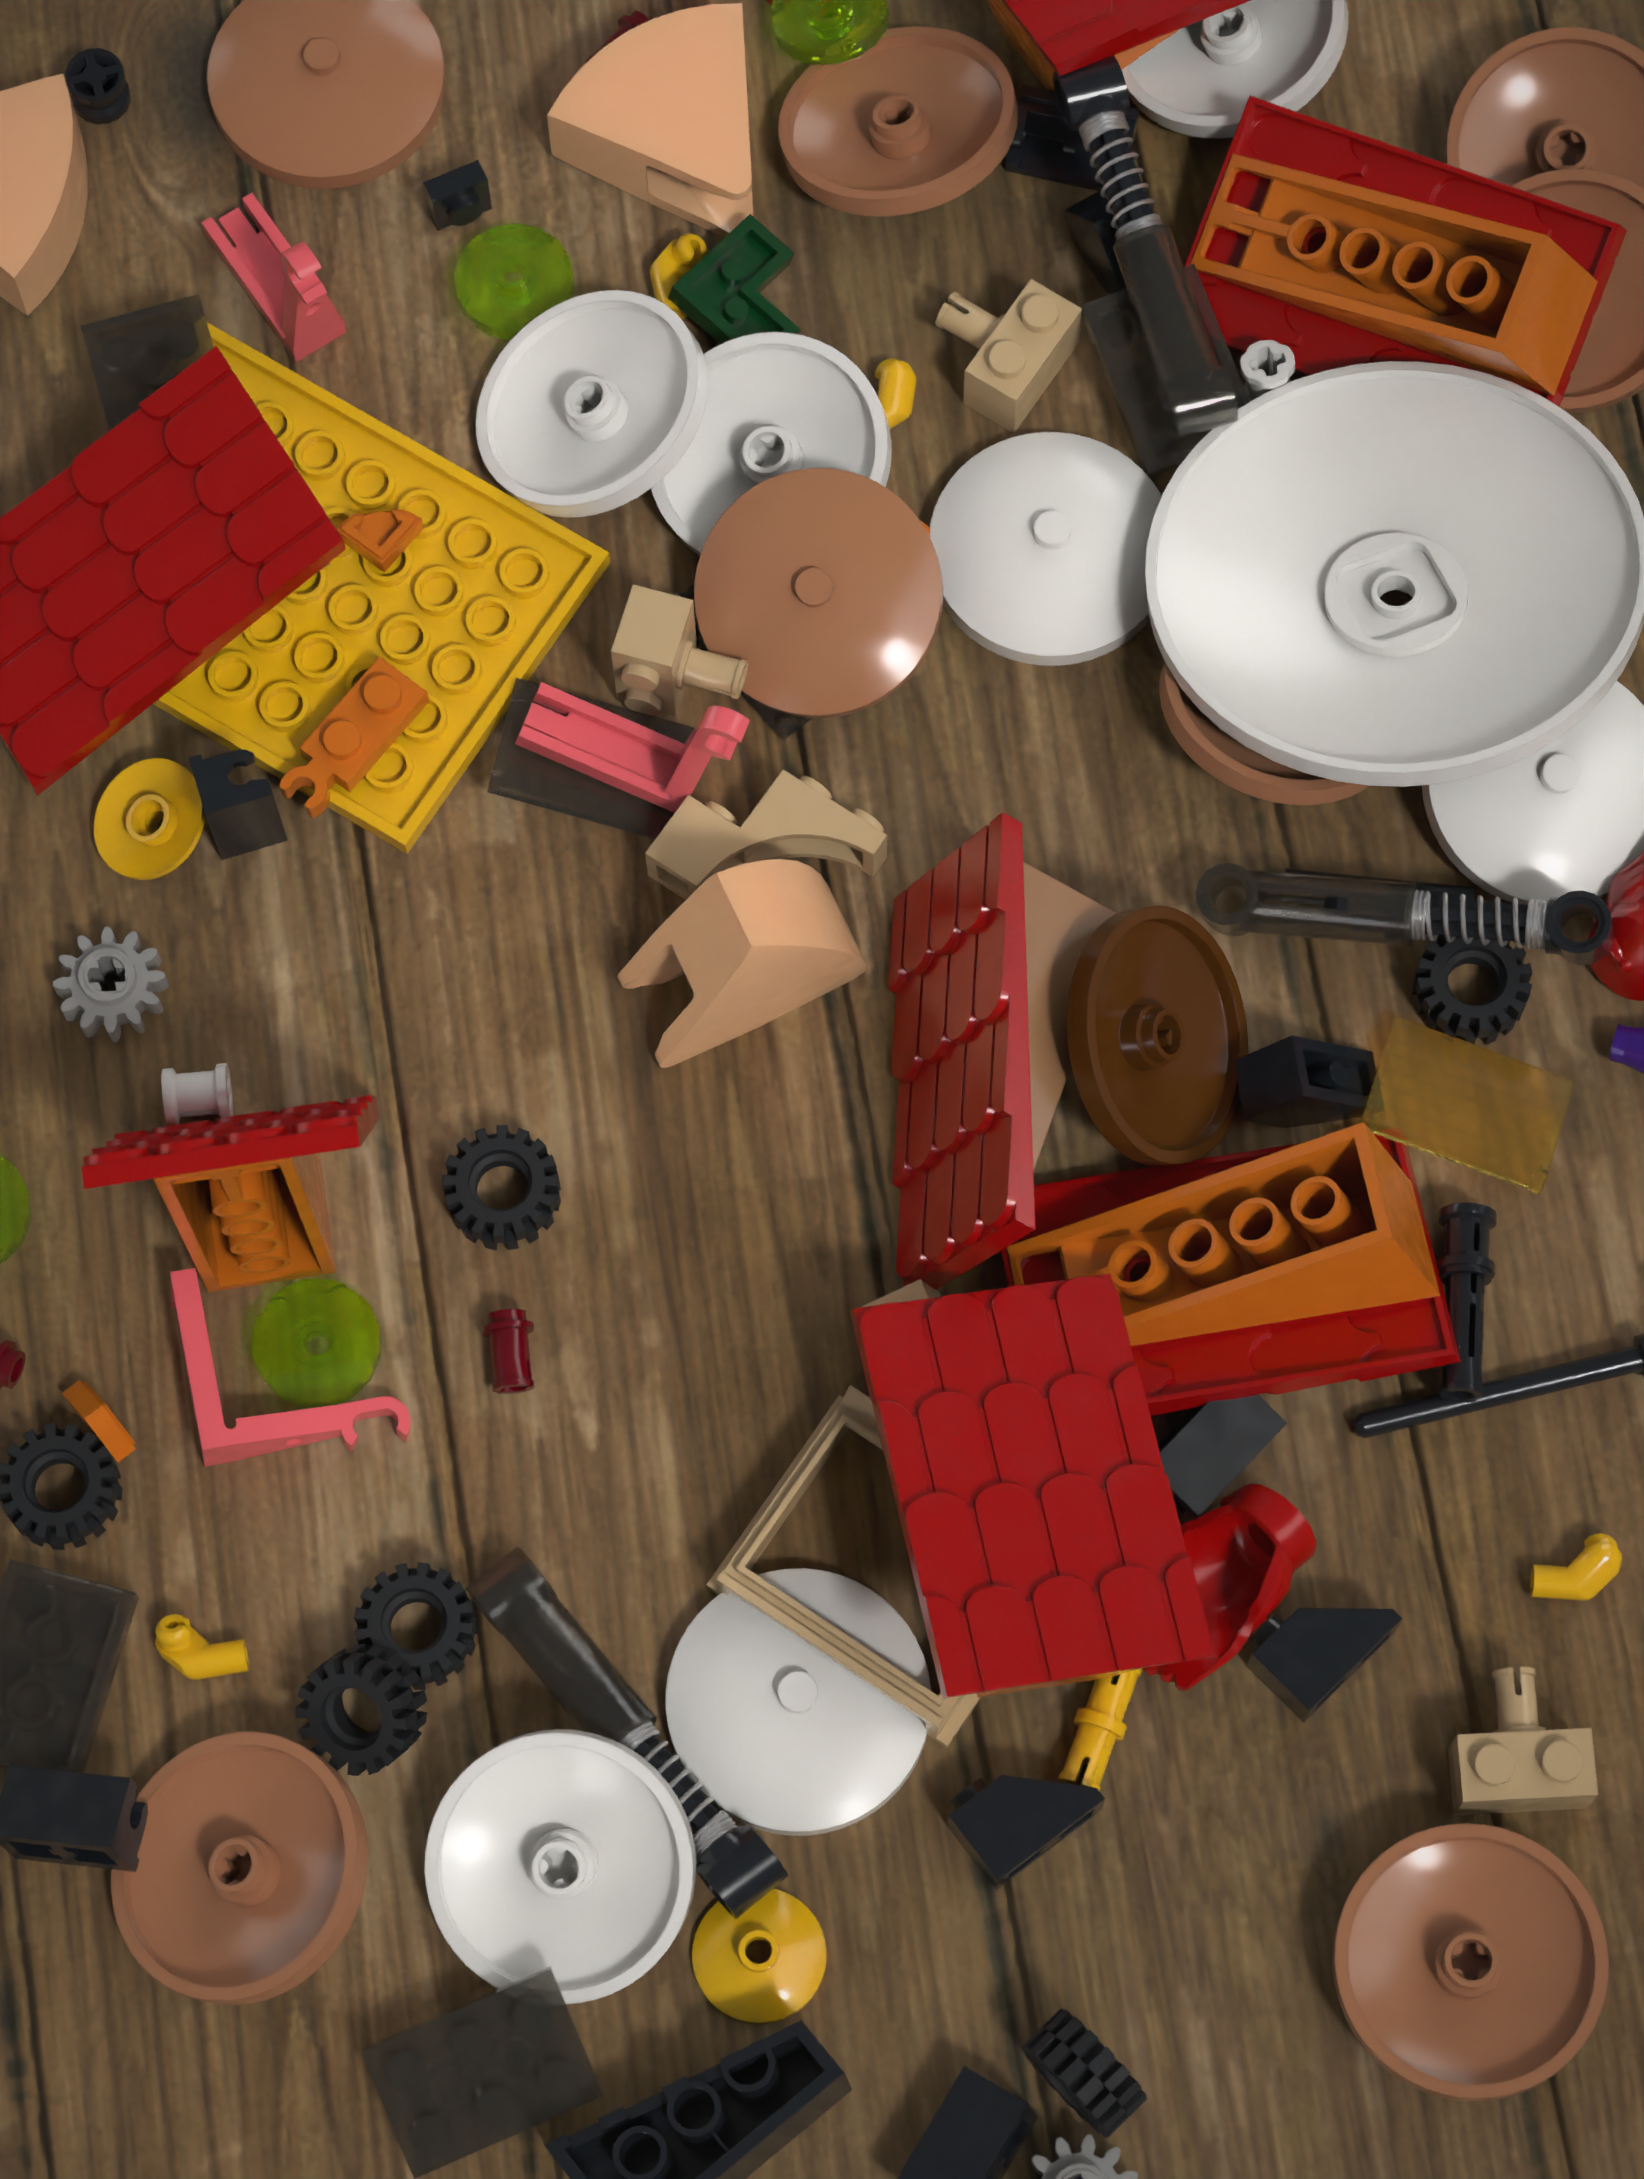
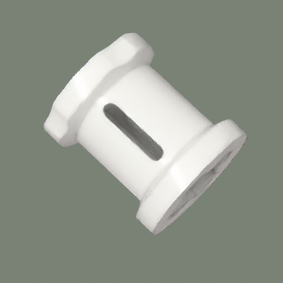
[1240,340,1295,406]
[161,1063,233,1125]

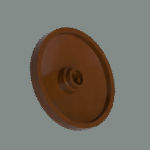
[1067,906,1248,1166]

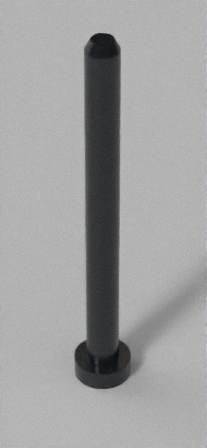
[1352,1334,1644,1438]

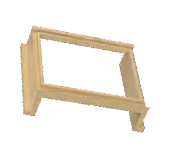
[706,1385,981,1748]

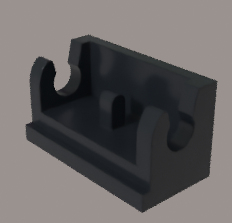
[1005,84,1139,191]
[189,750,288,860]
[1158,1395,1287,1518]
[0,1765,148,1872]
[897,2066,1038,2179]

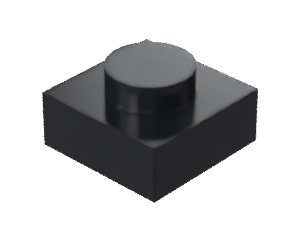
[423,160,492,231]

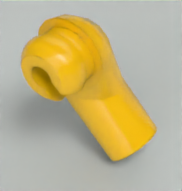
[650,233,707,320]
[875,358,917,429]
[1530,1533,1622,1601]
[155,1614,250,1680]

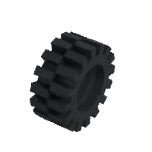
[1412,936,1533,1046]
[442,1125,561,1250]
[0,1423,123,1550]
[354,1562,478,1690]
[295,1644,428,1776]
[1021,2008,1147,2138]

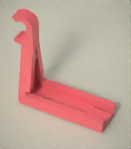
[201,193,347,362]
[515,682,750,813]
[170,1267,411,1467]

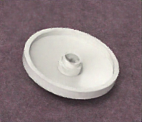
[1122,0,1348,138]
[476,290,708,518]
[651,332,892,555]
[930,432,1162,666]
[1422,681,1644,905]
[666,1568,931,1836]
[425,1729,696,2004]

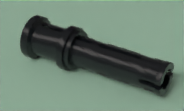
[1437,1202,1497,1402]

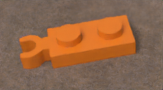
[279,656,430,818]

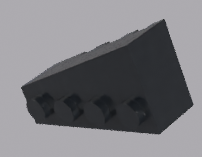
[544,2020,852,2179]

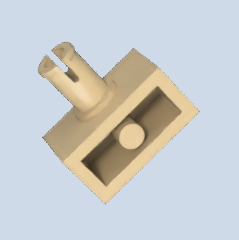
[935,279,1082,433]
[611,584,748,716]
[1448,1667,1598,1815]

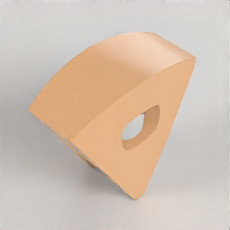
[547,3,753,237]
[0,74,88,316]
[618,859,867,1068]

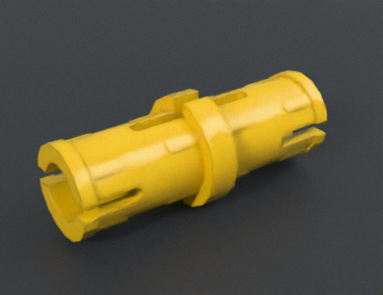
[1058,1668,1142,1791]

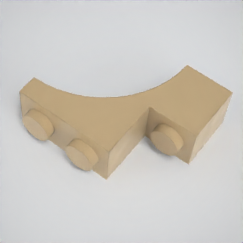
[645,770,887,900]

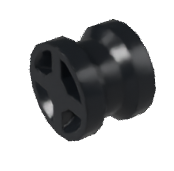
[65,48,131,125]

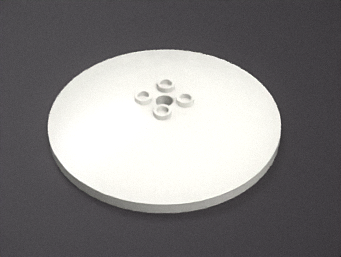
[1145,361,1644,787]

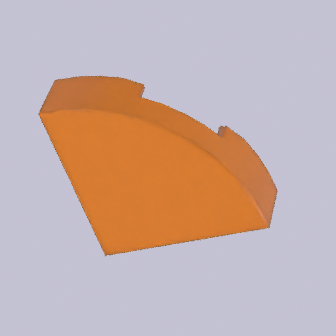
[336,509,424,573]
[62,1379,136,1463]

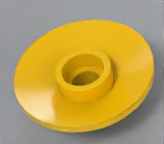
[94,758,206,880]
[692,1889,827,2024]

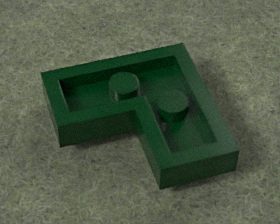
[668,214,801,344]

